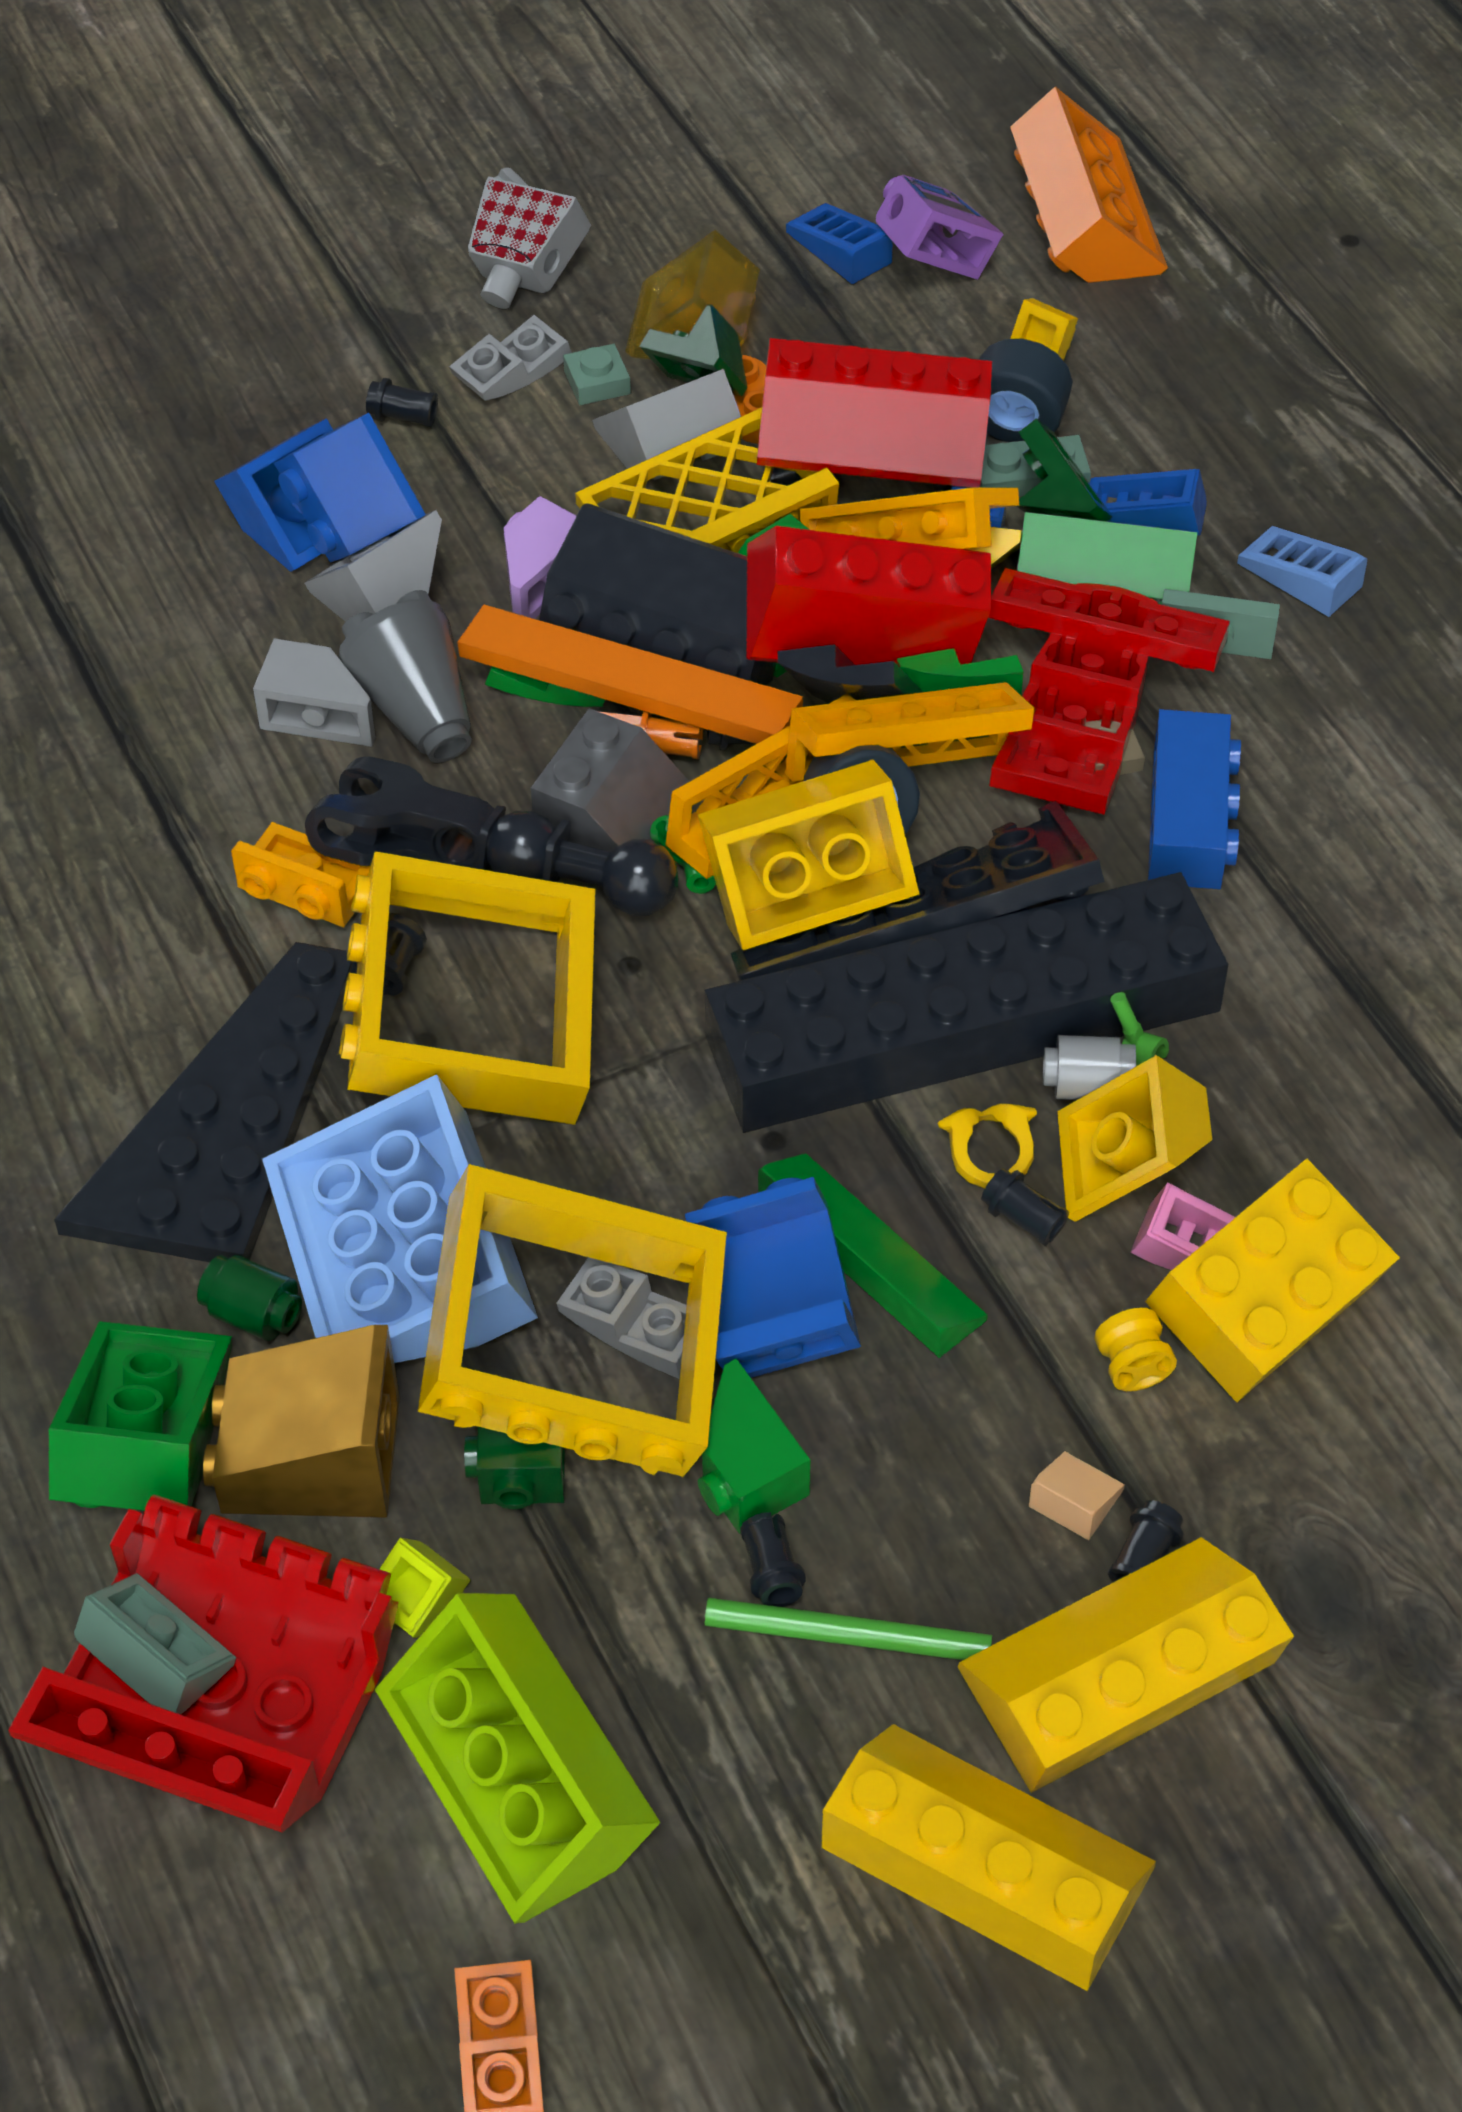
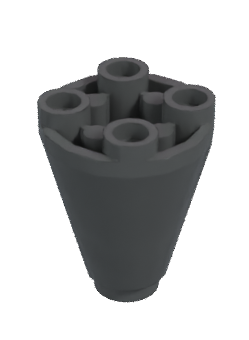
[338,590,472,763]

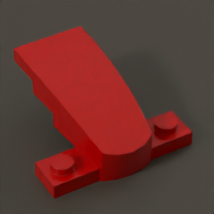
[988,568,1230,815]

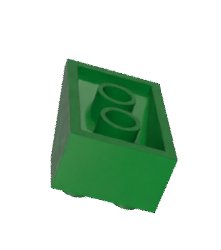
[49,1321,232,1511]

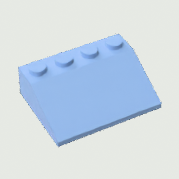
[262,1074,538,1363]

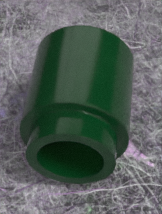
[197,1255,302,1341]

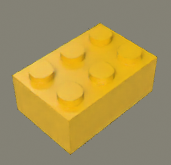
[697,759,919,950]
[1145,1158,1400,1403]

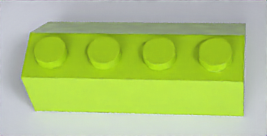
[374,1593,661,1924]

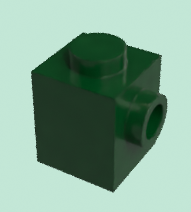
[464,1427,565,1509]

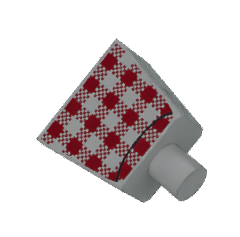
[468,176,591,309]

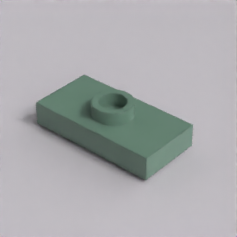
[1162,589,1280,659]

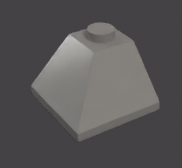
[304,510,442,622]

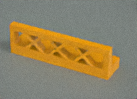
[800,487,1019,550]
[785,682,1034,782]
[666,694,856,879]

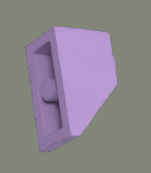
[504,496,576,619]

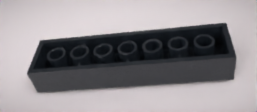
[705,872,1229,1133]

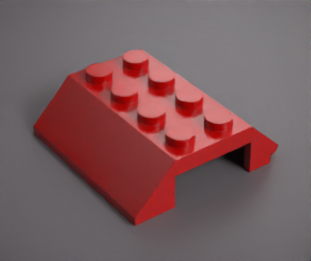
[8,1494,399,1833]

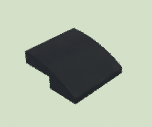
[778,644,923,703]

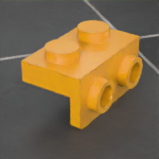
[231,822,370,928]

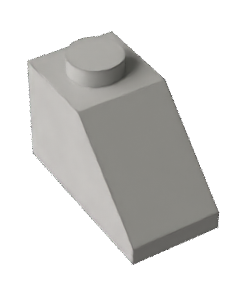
[253,639,376,747]

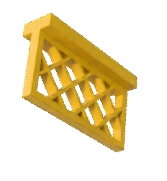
[575,407,839,553]

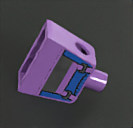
[876,174,1003,280]

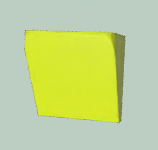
[380,1538,471,1638]

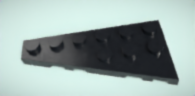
[730,801,1105,981]
[54,942,353,1263]

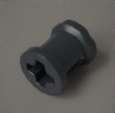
[351,913,427,996]

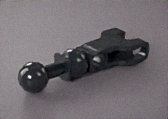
[305,756,679,916]

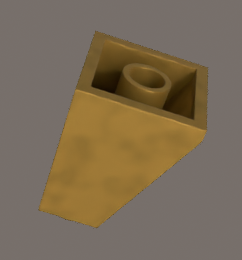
[203,1325,400,1518]

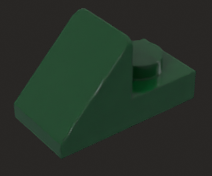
[639,304,748,397]
[1016,418,1113,522]

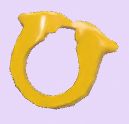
[937,1104,1037,1188]

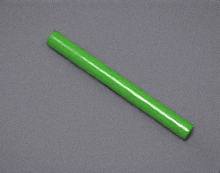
[705,1598,992,1660]

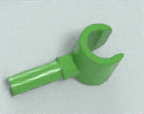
[1110,992,1169,1066]

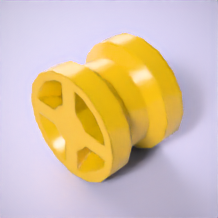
[1094,1308,1177,1391]

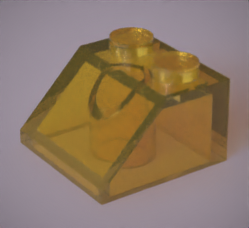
[625,230,760,359]

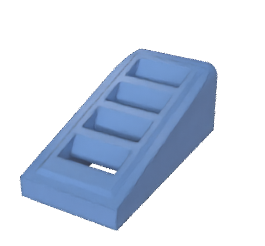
[1237,526,1367,617]

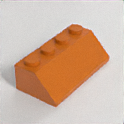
[1010,87,1168,283]

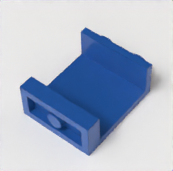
[685,1177,861,1378]

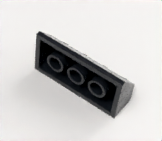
[539,503,777,686]

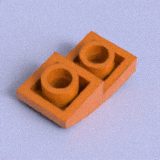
[454,1960,544,2112]

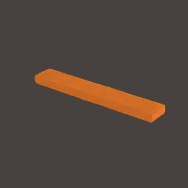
[457,604,803,744]

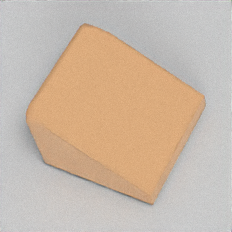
[1029,1451,1125,1540]

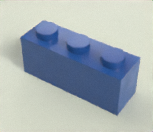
[1148,709,1241,889]

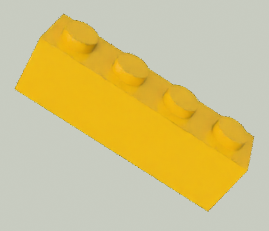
[957,1537,1294,1793]
[822,1724,1156,1992]

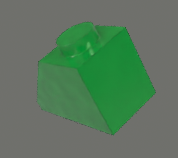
[698,1359,811,1534]

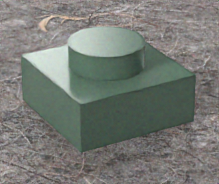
[563,343,631,406]

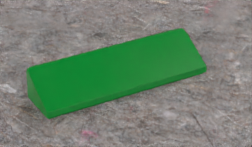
[758,1153,988,1358]

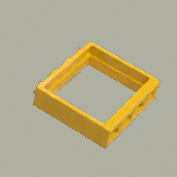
[339,852,595,1125]
[418,1164,727,1477]

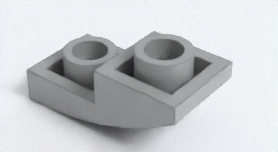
[449,315,572,401]
[557,1257,687,1379]

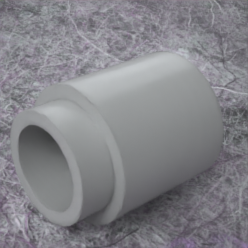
[1043,1035,1136,1100]

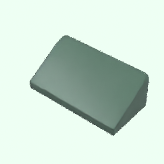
[74,1573,236,1715]

